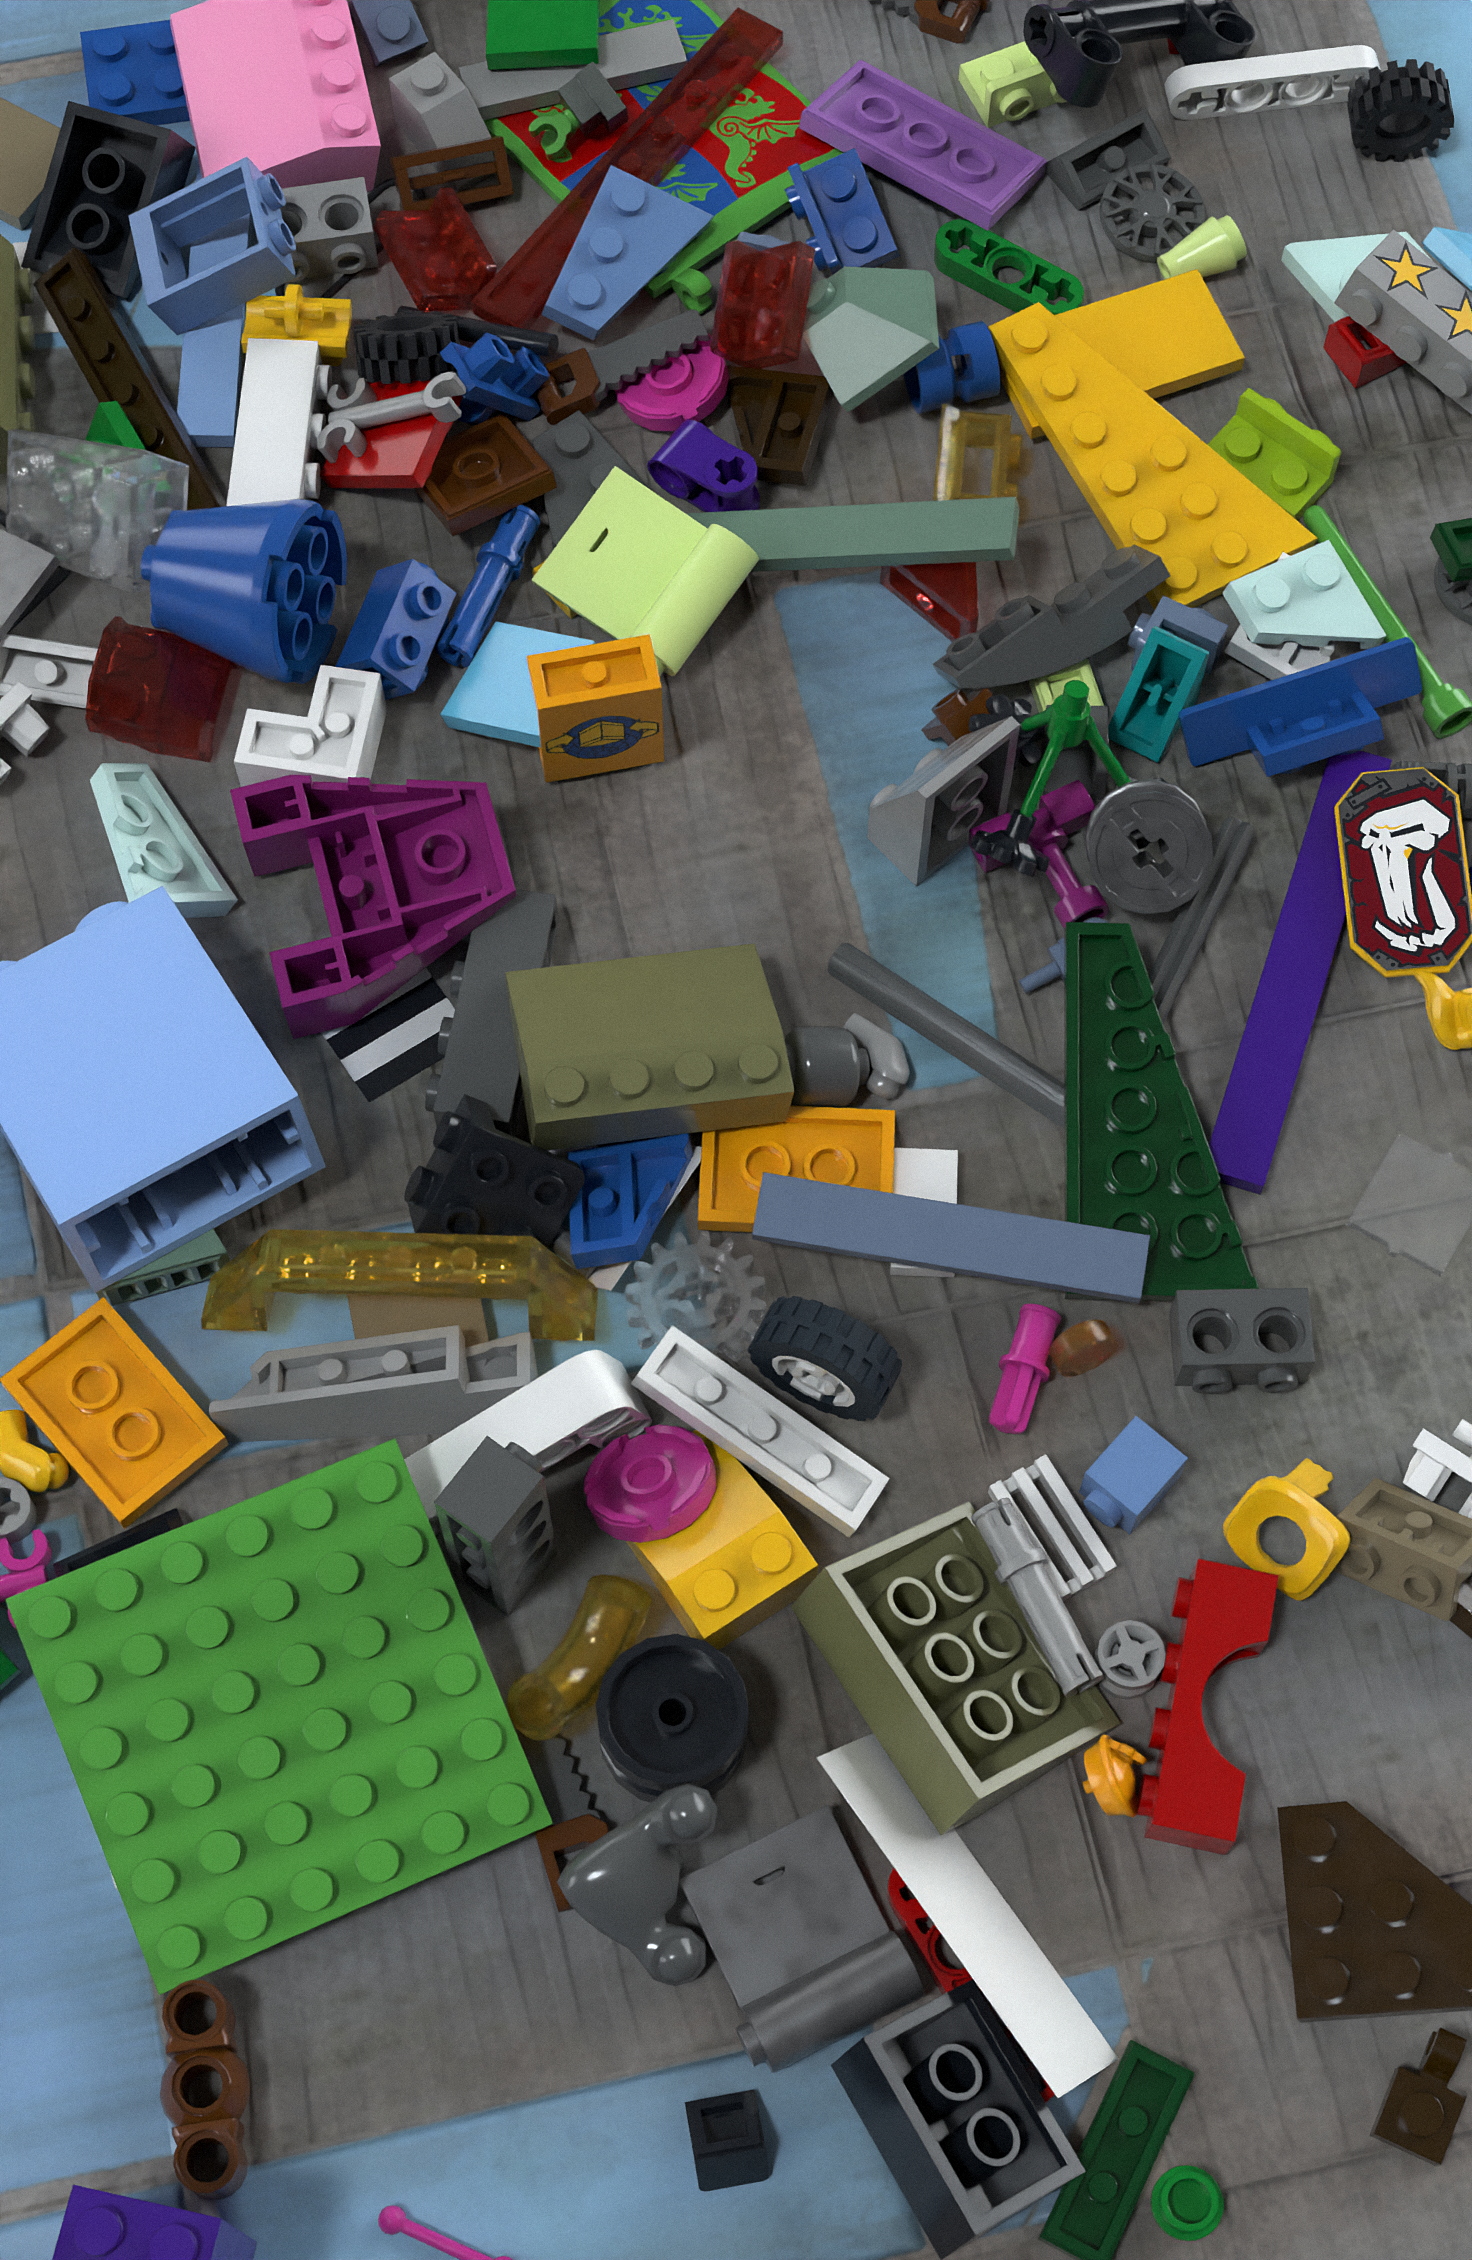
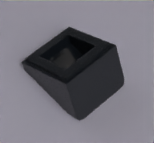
[685,2090,769,2192]

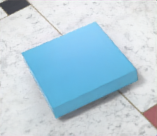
[440,621,596,748]

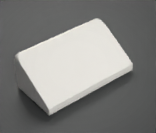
[0,634,119,711]

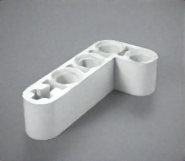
[404,1350,652,1535]

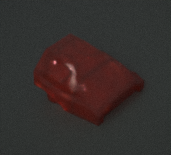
[85,616,238,762]

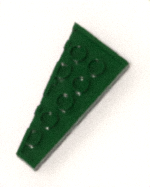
[1064,922,1260,1301]

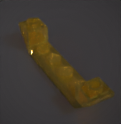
[201,1229,598,1341]

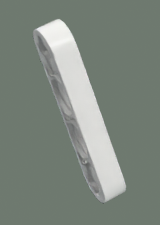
[1164,45,1380,120]

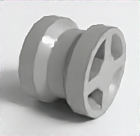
[1093,1620,1166,1700]

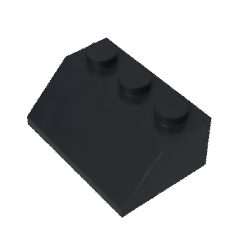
[831,1979,1086,2260]

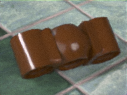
[159,1980,251,2200]

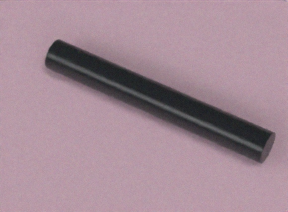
[397,305,559,358]

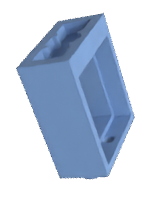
[129,157,296,335]

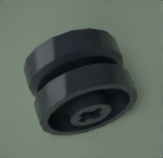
[596,1634,749,1803]

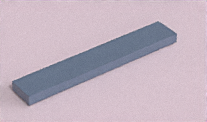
[752,1172,1150,1303]

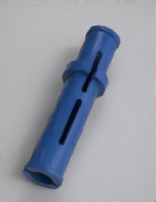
[436,505,541,667]

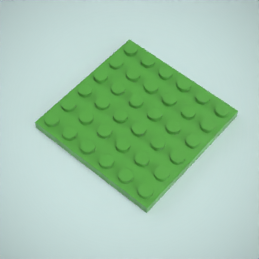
[5,1438,553,1995]

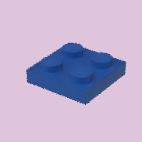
[80,20,190,126]

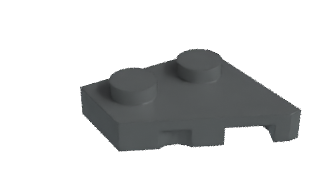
[532,410,648,550]

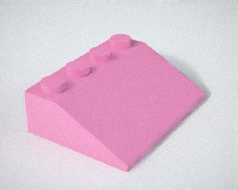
[170,0,381,191]

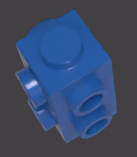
[335,559,456,700]

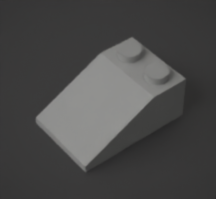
[867,716,1020,887]

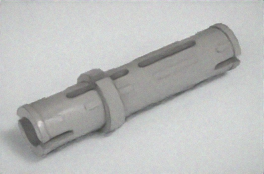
[971,1498,1104,1697]

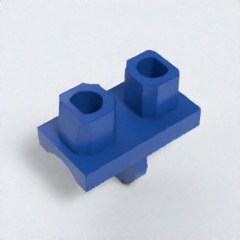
[440,332,549,425]

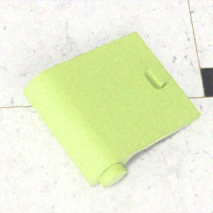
[532,466,759,677]

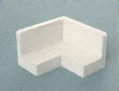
[234,665,387,787]

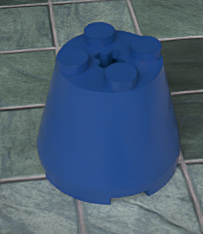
[140,499,347,684]

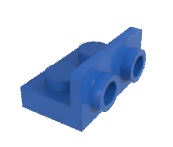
[785,148,900,275]

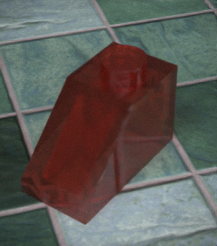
[880,562,979,642]

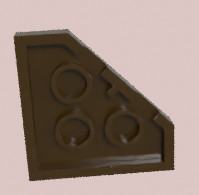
[1277,1801,1472,2023]

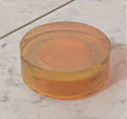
[1049,1319,1118,1377]

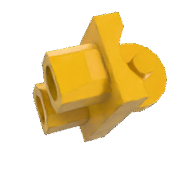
[241,284,352,366]

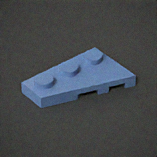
[541,165,714,340]

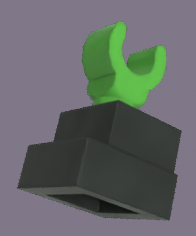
[529,62,628,160]

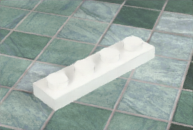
[631,1325,890,1537]

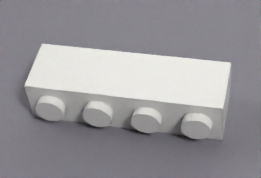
[226,338,332,506]

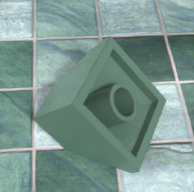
[800,266,939,412]

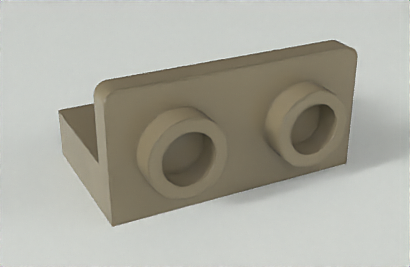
[1333,1478,1472,1621]

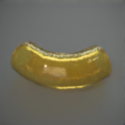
[507,1574,652,1741]

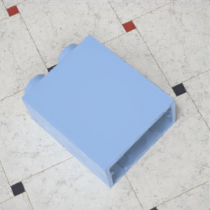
[0,886,326,1293]

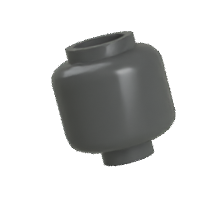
[784,1026,869,1108]

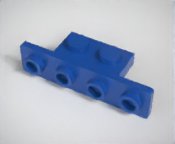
[1179,637,1422,777]

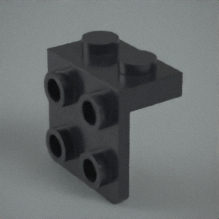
[404,1094,585,1277]

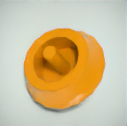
[1083,1734,1147,1818]

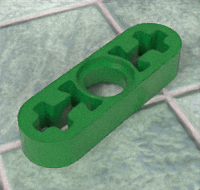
[934,219,1084,315]

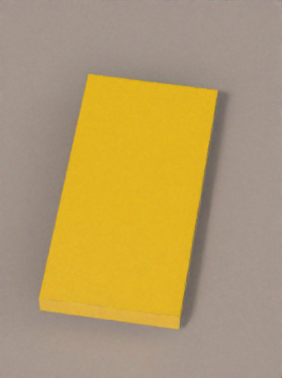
[997,269,1245,439]

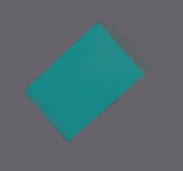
[1108,626,1210,763]

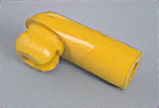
[0,1409,69,1493]

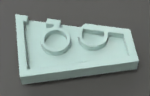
[90,763,238,918]

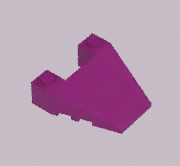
[230,775,517,1039]

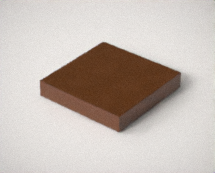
[414,413,557,537]

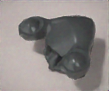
[557,1783,718,1986]

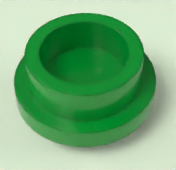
[1150,2165,1224,2242]

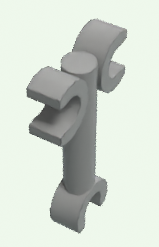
[317,372,466,463]

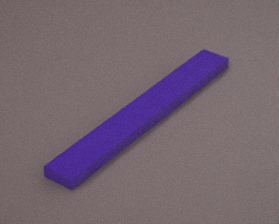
[1209,750,1392,1195]

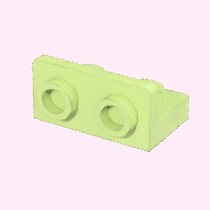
[958,41,1067,128]

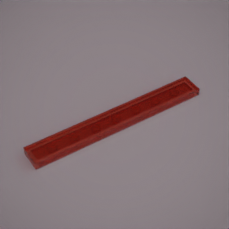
[471,7,783,329]

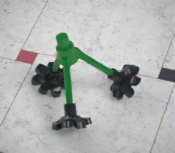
[968,680,1167,877]

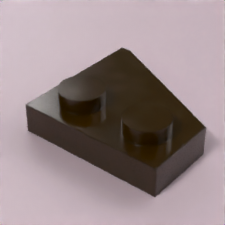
[727,365,834,486]

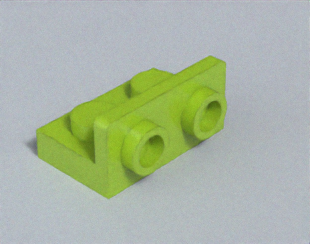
[1207,388,1341,521]

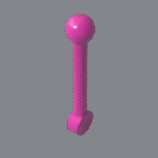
[378,2205,512,2260]

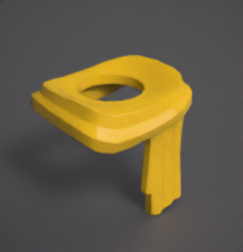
[1223,1458,1350,1601]

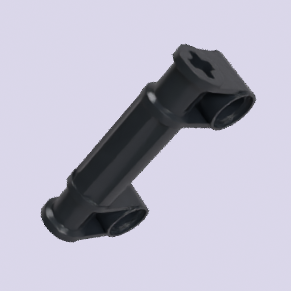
[1023,0,1255,108]

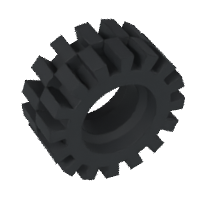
[1347,59,1454,162]
[352,311,460,384]

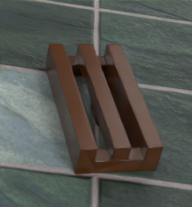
[390,136,514,216]

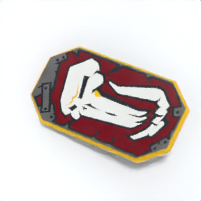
[1334,767,1472,978]

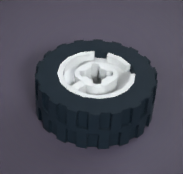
[748,1296,902,1421]

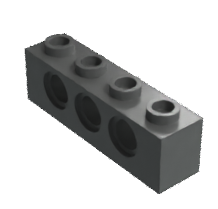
[434,1436,557,1617]

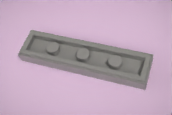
[458,19,688,120]

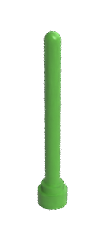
[1303,505,1472,739]

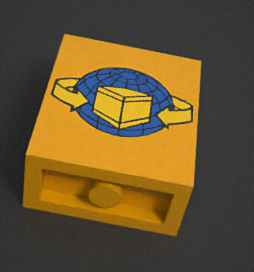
[527,634,664,783]

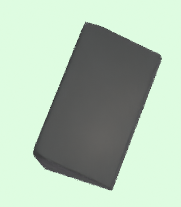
[1045,108,1171,210]

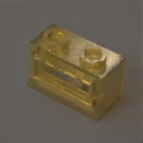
[933,404,1022,501]

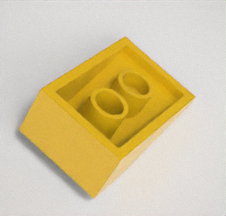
[626,1430,818,1650]

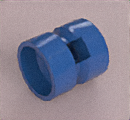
[903,321,1000,414]

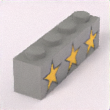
[1334,229,1472,415]

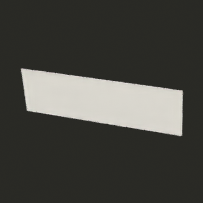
[816,1733,1119,2098]

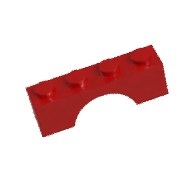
[1137,1558,1279,1855]

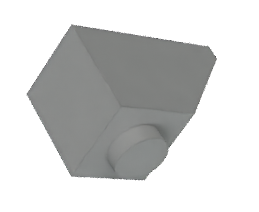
[389,52,495,192]

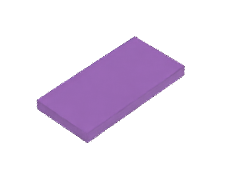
[799,60,1047,231]

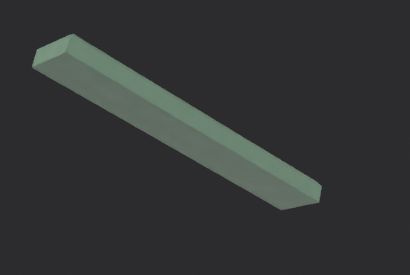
[685,497,1020,572]

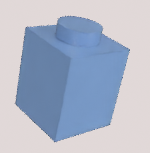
[1079,1416,1188,1535]

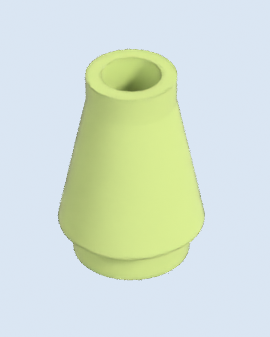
[1157,215,1247,279]

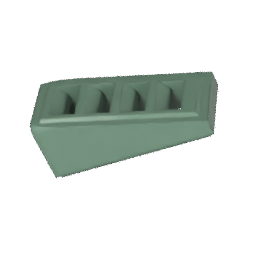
[96,1229,234,1306]

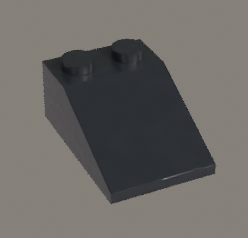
[21,101,196,299]

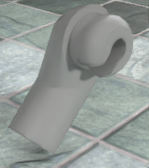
[843,1013,910,1099]

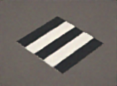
[321,968,455,1103]

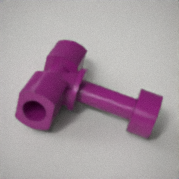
[969,780,1109,929]

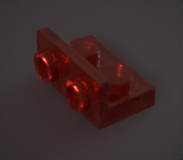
[373,188,497,312]
[710,240,816,369]

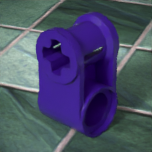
[647,419,760,512]

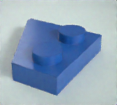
[568,1133,693,1269]

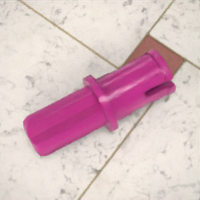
[988,1304,1061,1435]

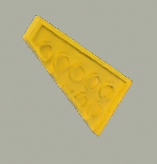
[988,302,1318,610]

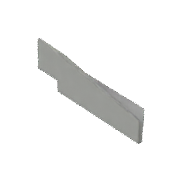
[209,1325,538,1443]

